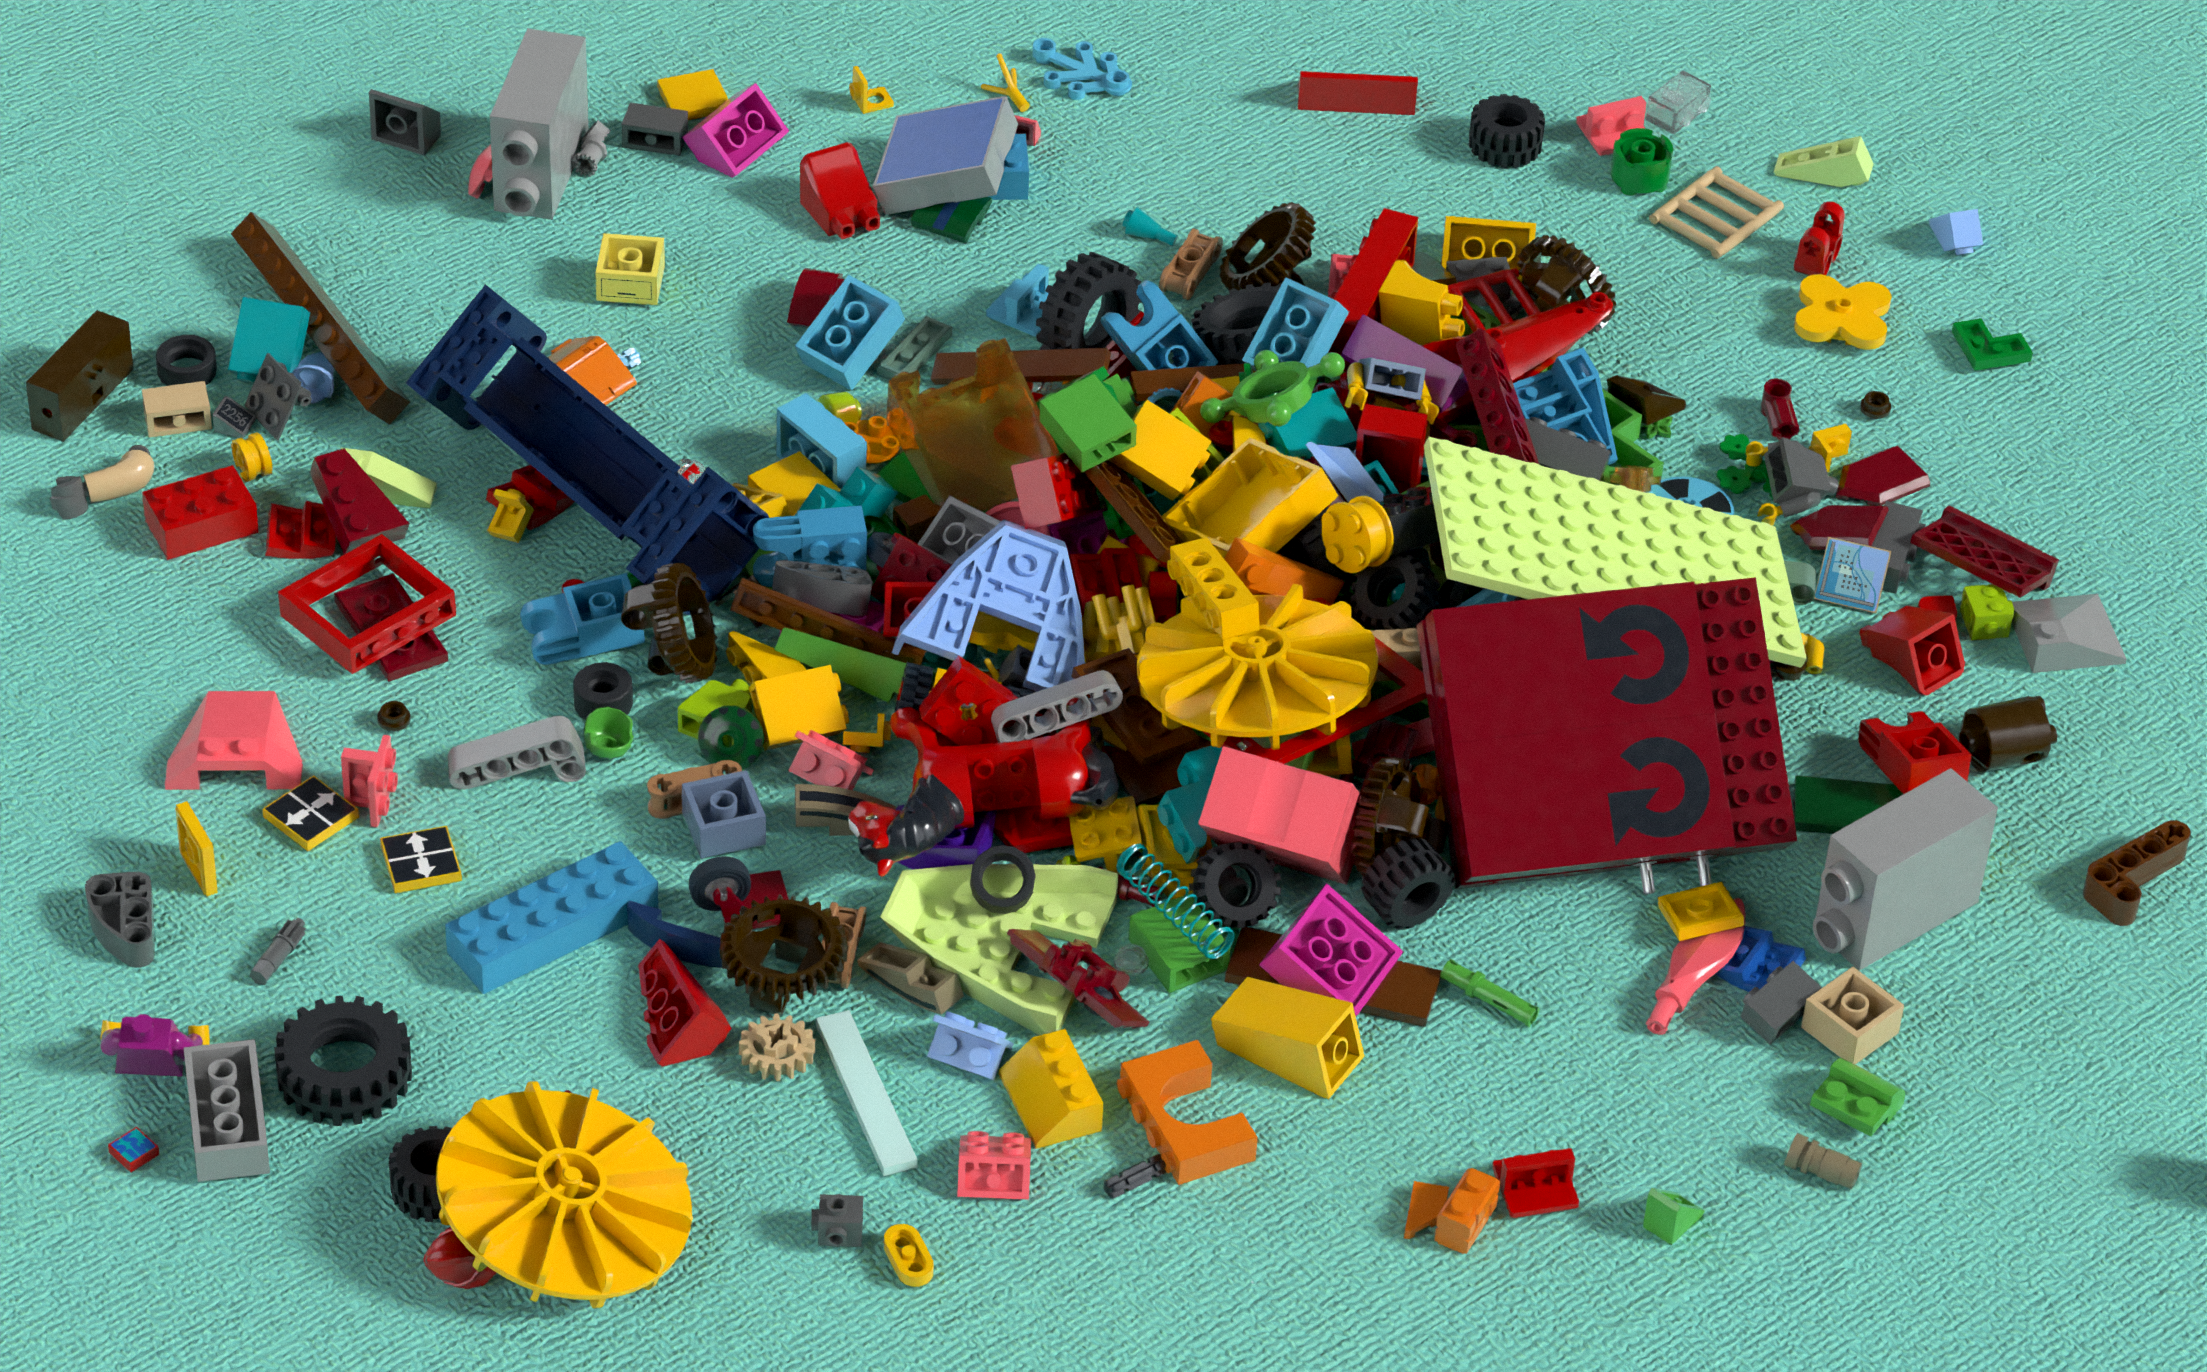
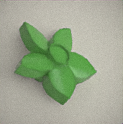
[1641,416,1673,439]

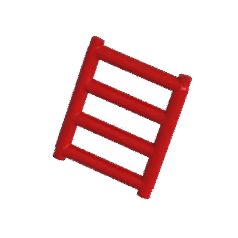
[1447,267,1541,332]

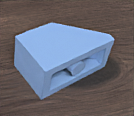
[1929,209,1983,255]

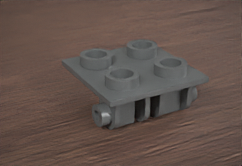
[244,353,312,440]

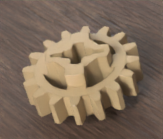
[739,1014,815,1081]

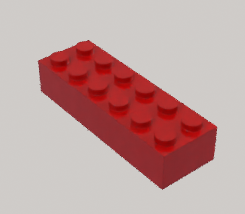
[1328,208,1419,372]

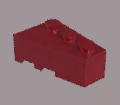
[310,448,410,554]

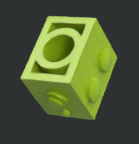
[1959,584,2014,641]

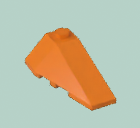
[1224,537,1345,605]

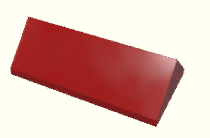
[1298,71,1418,115]

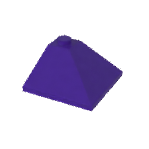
[896,805,997,869]

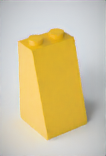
[1211,977,1364,1099]

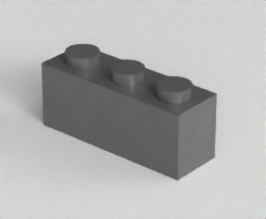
[1524,417,1611,481]
[1871,501,1926,593]

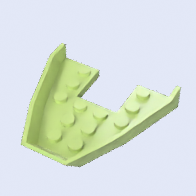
[880,864,1118,1035]

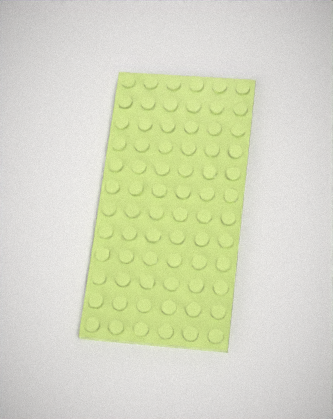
[1424,437,1807,668]

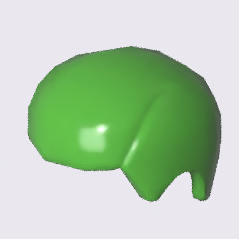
[583,707,634,759]

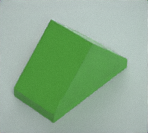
[1643,1188,1705,1245]

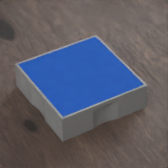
[873,96,1018,215]

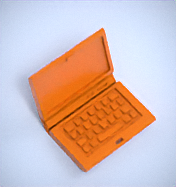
[548,336,637,405]

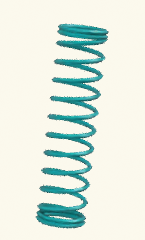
[1116,844,1234,959]

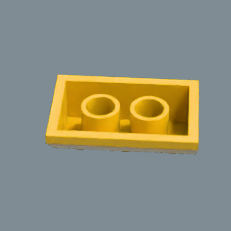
[1441,216,1536,282]
[998,1029,1103,1149]

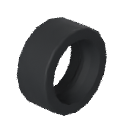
[156,335,217,386]
[970,845,1036,914]

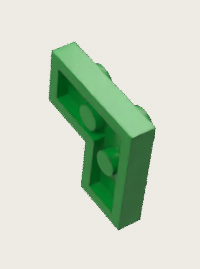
[1952,318,2033,371]

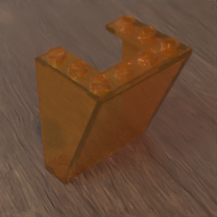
[886,338,1059,512]

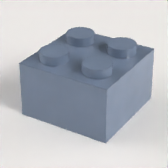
[682,770,766,858]

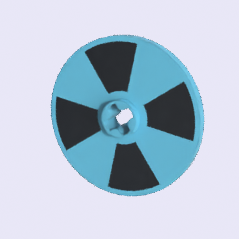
[1644,477,1734,515]

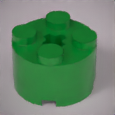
[1610,128,1673,196]

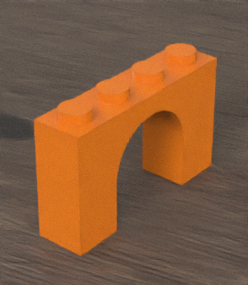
[1117,1040,1258,1185]

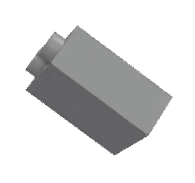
[490,28,589,220]
[1813,768,1998,971]

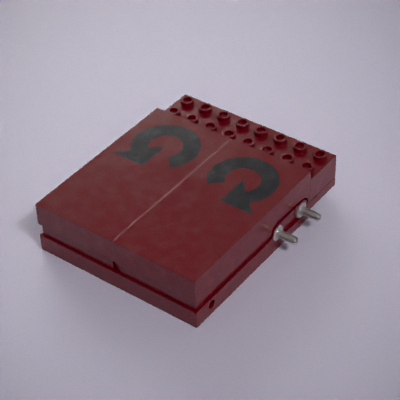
[1417,577,1797,894]

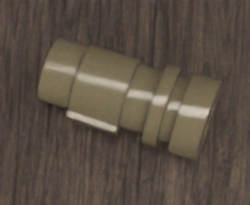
[1784,1133,1862,1189]

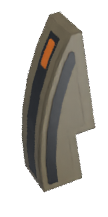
[795,784,896,836]
[857,942,964,1015]

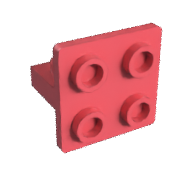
[1576,96,1646,156]
[788,730,874,790]
[341,735,398,828]

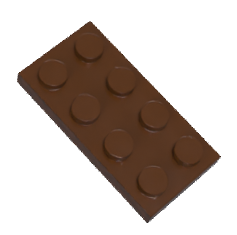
[1071,648,1199,767]

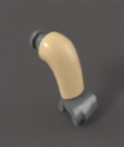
[50,445,154,519]

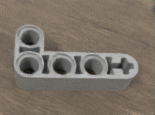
[991,670,1123,743]
[448,716,586,790]

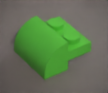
[1810,1058,1905,1137]

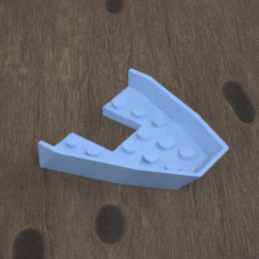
[892,519,1085,692]

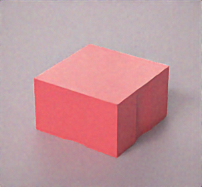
[1198,746,1360,885]

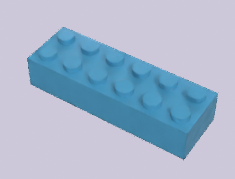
[445,841,659,994]

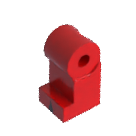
[1147,571,1177,622]

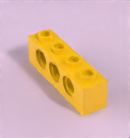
[1167,537,1260,640]

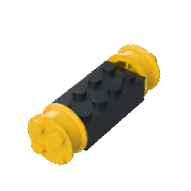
[1322,486,1440,573]

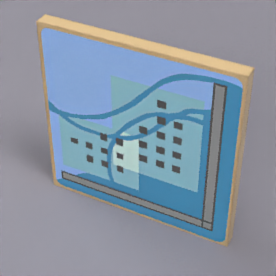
[1814,537,1892,614]

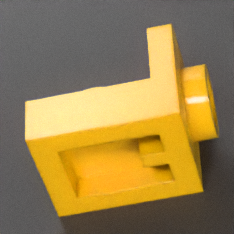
[1808,424,1852,472]

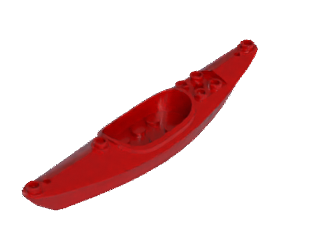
[1208,292,1613,453]

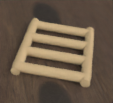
[1649,166,1784,259]

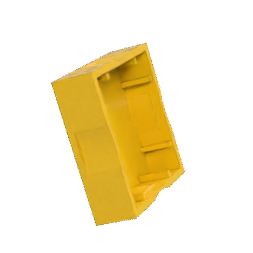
[1162,438,1338,558]

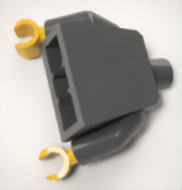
[1746,437,1839,526]

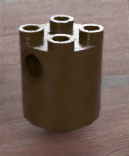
[1959,696,2057,773]

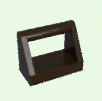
[1607,375,1686,425]

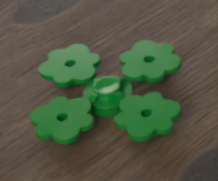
[1716,434,1773,500]

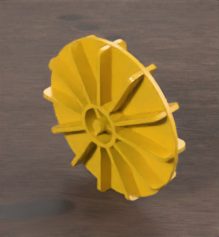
[1137,584,1378,750]
[436,1081,693,1309]

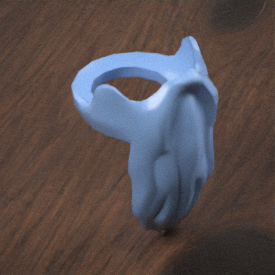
[292,352,334,404]

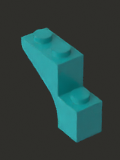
[794,466,898,518]
[1157,745,1222,864]

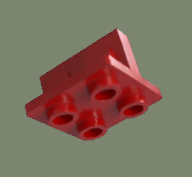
[1492,1148,1579,1218]

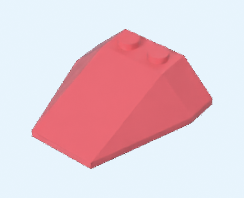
[165,691,303,790]

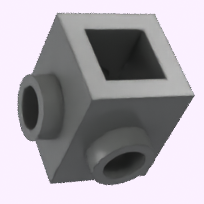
[811,1194,863,1247]

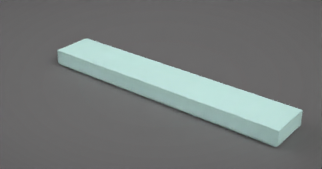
[816,1010,917,1176]

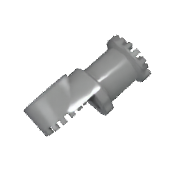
[571,120,611,177]

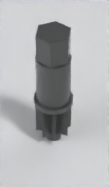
[249,918,306,985]

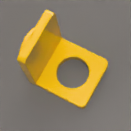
[849,66,894,114]

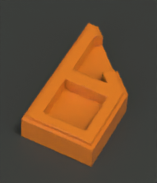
[1404,1181,1449,1239]

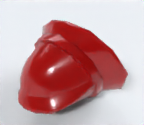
[423,1227,496,1289]

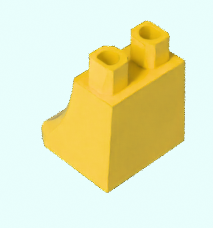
[1379,260,1465,345]

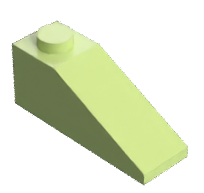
[1774,136,1873,187]
[341,448,437,508]

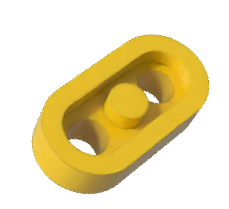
[884,1224,934,1287]

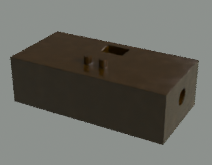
[26,310,134,442]

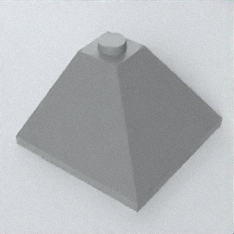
[2012,594,2127,673]

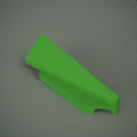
[774,628,936,702]

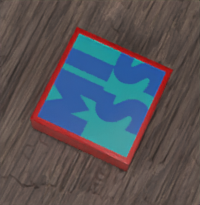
[108,1127,160,1173]

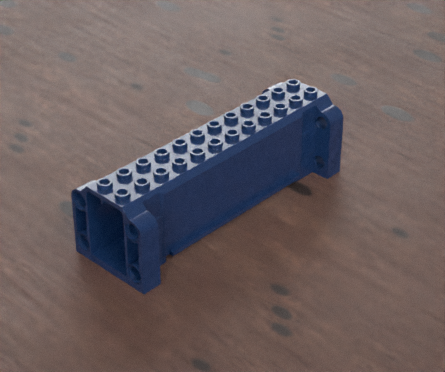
[406,284,769,615]

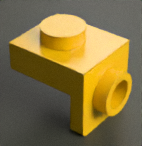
[487,489,534,543]
[843,713,891,753]

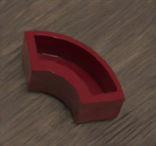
[787,268,845,328]

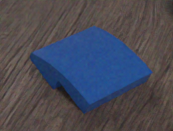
[1715,926,1806,992]

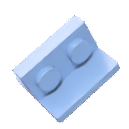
[927,1011,1014,1080]

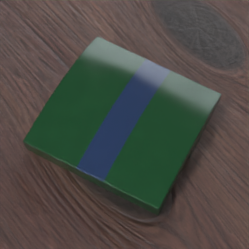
[910,197,992,244]

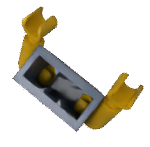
[1345,358,1439,425]

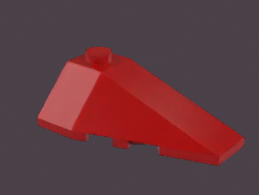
[638,939,732,1066]

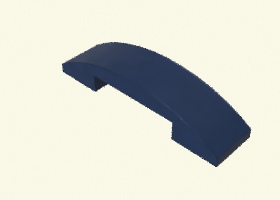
[627,901,722,968]

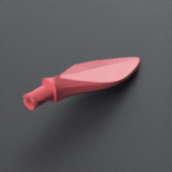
[1646,898,1746,1035]

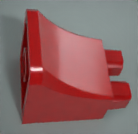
[800,142,880,240]
[1859,605,1965,695]

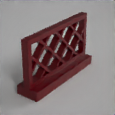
[1910,505,2059,598]

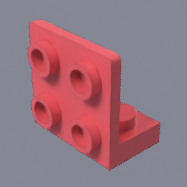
[957,1131,1031,1200]

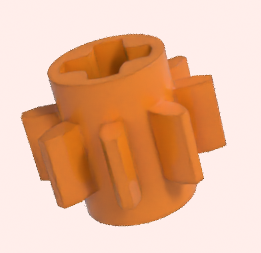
[1413,764,1441,805]

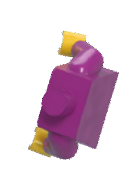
[100,1014,210,1077]

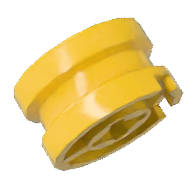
[231,432,273,482]

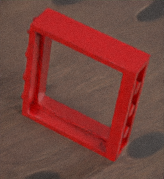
[278,534,456,674]

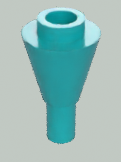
[1122,207,1178,246]

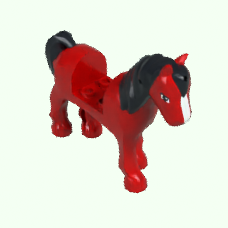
[848,698,1119,877]

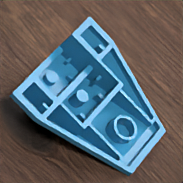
[1513,347,1618,465]

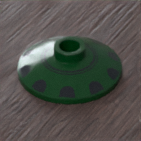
[698,705,764,771]

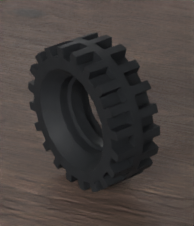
[1036,252,1143,350]
[1191,283,1282,365]
[274,996,412,1126]

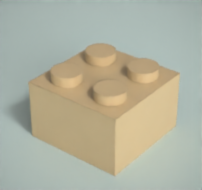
[1801,967,1904,1064]

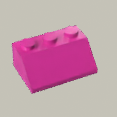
[682,83,789,178]

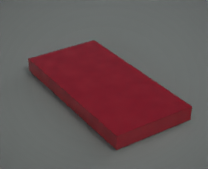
[334,573,448,682]

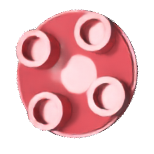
[468,144,493,199]

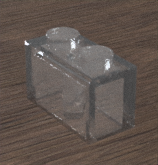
[1646,70,1711,135]

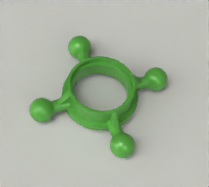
[1200,350,1345,427]

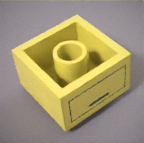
[595,233,665,305]

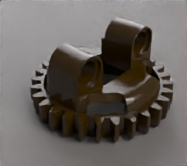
[1219,202,1316,291]
[1517,235,1616,334]
[621,563,718,684]
[1352,757,1450,877]
[719,894,848,1016]

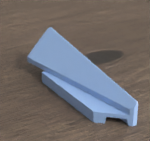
[1305,442,1423,555]

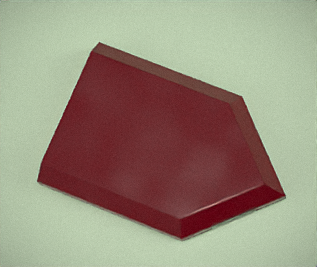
[1836,445,1930,506]
[1790,505,1889,550]

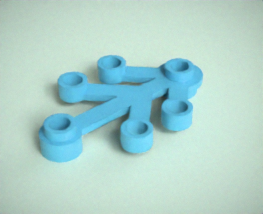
[1032,38,1132,100]

